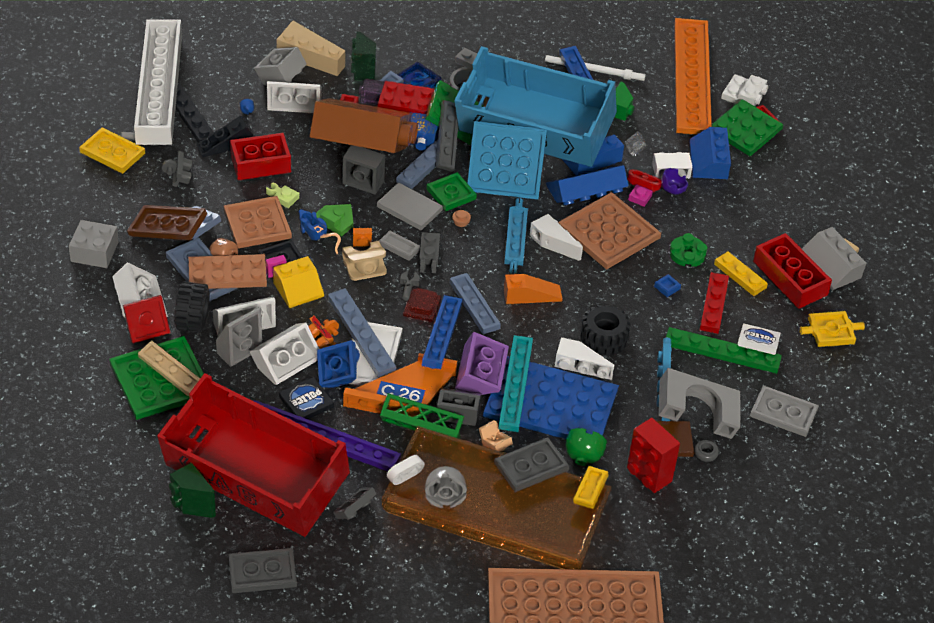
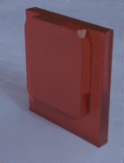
[403,288,441,322]

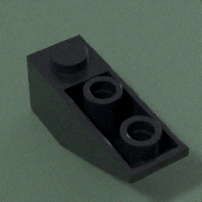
[196,115,255,157]

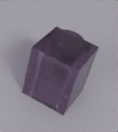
[359,79,385,105]

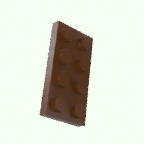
[127,205,208,240]

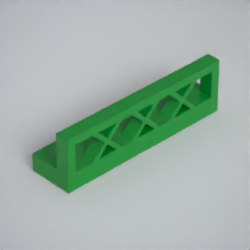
[380,393,464,444]

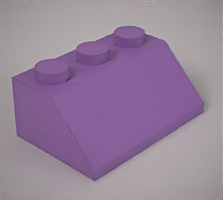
[455,332,509,395]

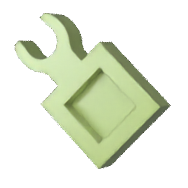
[266,183,299,208]

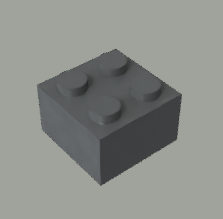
[343,145,385,195]

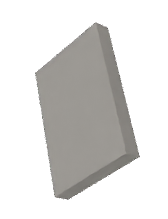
[377,183,443,230]
[750,385,819,437]

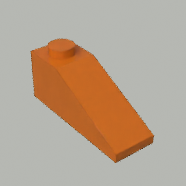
[504,274,562,304]

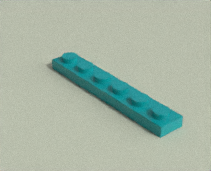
[499,335,533,432]

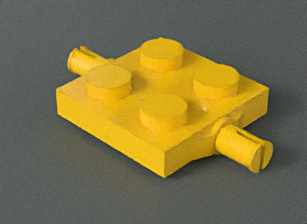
[800,311,865,347]

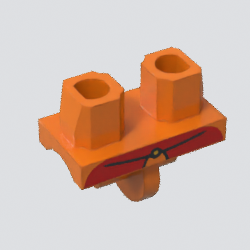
[308,316,339,349]

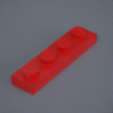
[700,272,729,334]

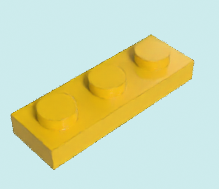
[714,252,768,296]

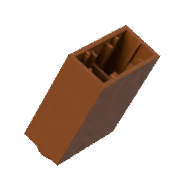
[310,98,418,153]

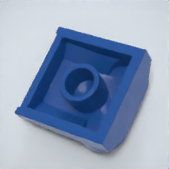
[317,340,360,388]

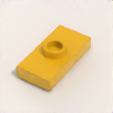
[573,466,609,509]

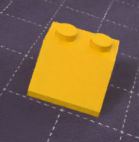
[273,256,324,308]

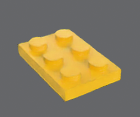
[79,128,145,174]

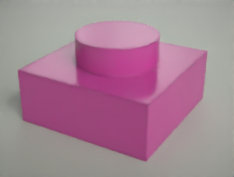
[628,185,653,207]
[266,255,286,278]

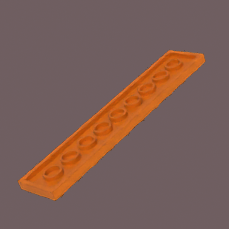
[674,18,712,135]

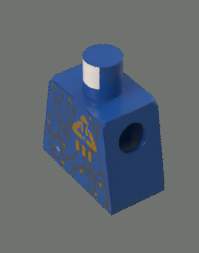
[410,112,439,150]

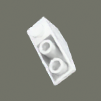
[530,214,583,261]
[555,337,614,380]

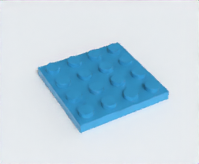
[468,121,547,199]

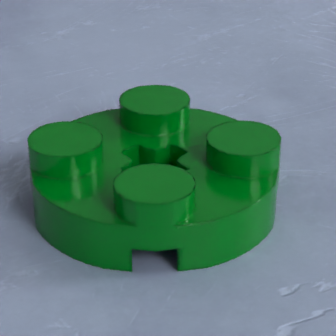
[670,233,707,267]

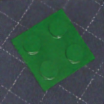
[427,172,477,212]

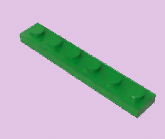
[666,327,782,374]

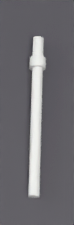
[545,55,646,81]

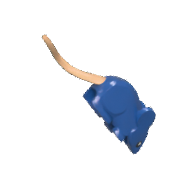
[299,209,341,254]

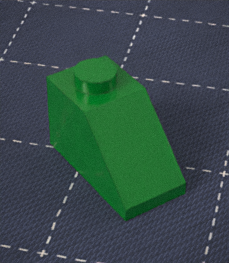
[615,82,634,121]

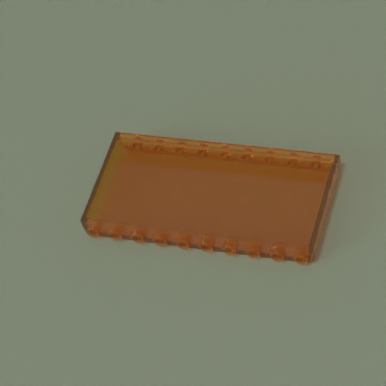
[382,426,611,570]

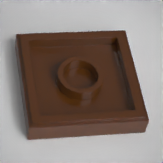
[657,421,694,457]

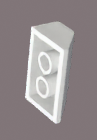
[267,81,322,113]
[112,262,168,319]
[213,297,276,336]
[249,322,319,385]

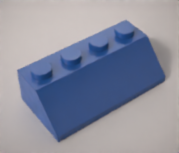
[546,165,629,205]

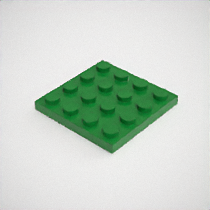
[109,336,204,420]

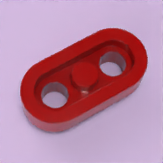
[627,169,662,192]

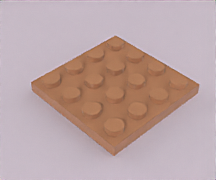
[558,192,661,270]

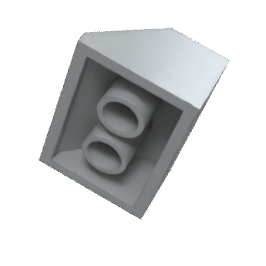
[802,227,867,290]

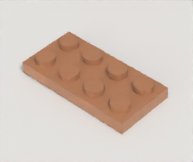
[189,254,267,289]

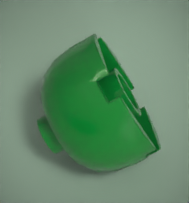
[565,428,607,466]

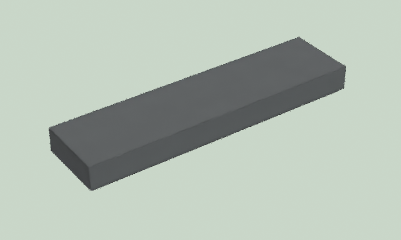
[436,100,458,171]

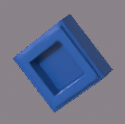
[654,274,681,297]

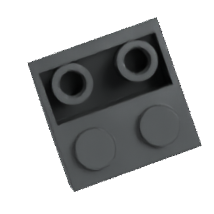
[436,388,482,426]

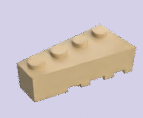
[277,21,345,76]

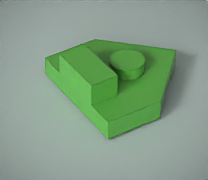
[316,204,353,237]

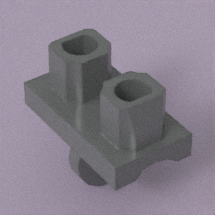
[162,151,192,187]

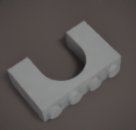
[659,368,740,439]

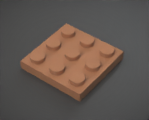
[224,196,292,249]

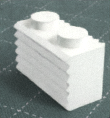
[652,152,692,180]

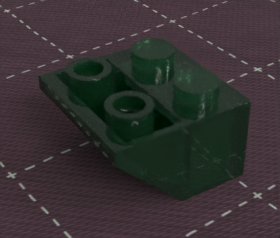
[351,32,376,81]

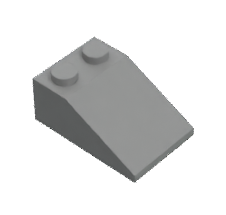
[216,307,262,367]

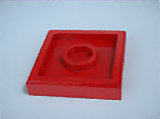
[123,295,170,343]

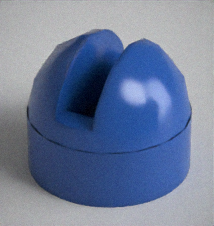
[240,99,254,114]

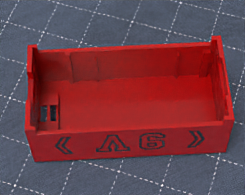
[157,373,350,537]

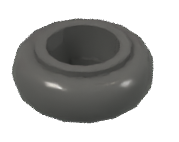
[694,440,719,462]

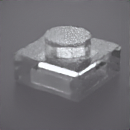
[625,131,647,157]

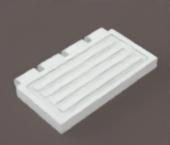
[349,322,402,386]

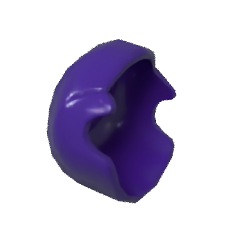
[661,168,688,195]

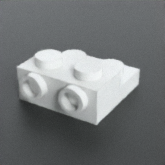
[721,75,768,106]

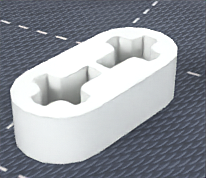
[387,455,425,485]

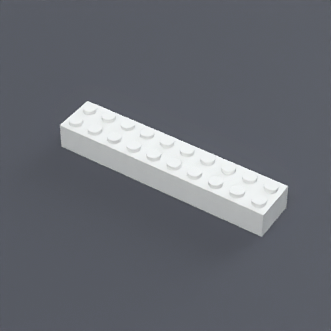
[134,20,182,145]

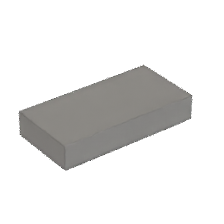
[379,230,420,261]

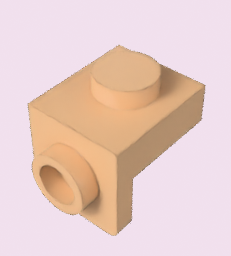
[479,420,513,453]

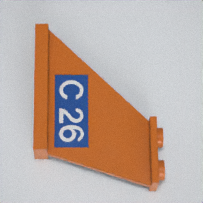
[343,353,457,420]

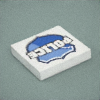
[738,323,781,355]

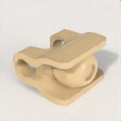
[342,241,387,281]

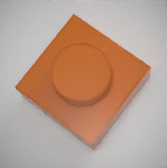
[353,228,372,247]

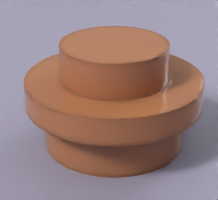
[452,210,471,227]

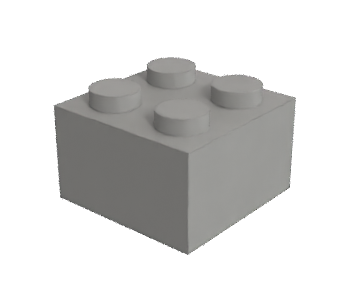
[254,47,307,85]
[69,220,119,268]

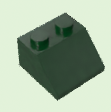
[169,463,216,518]

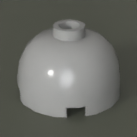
[425,466,467,508]

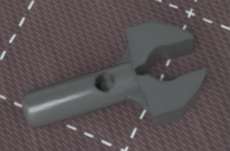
[400,271,420,301]

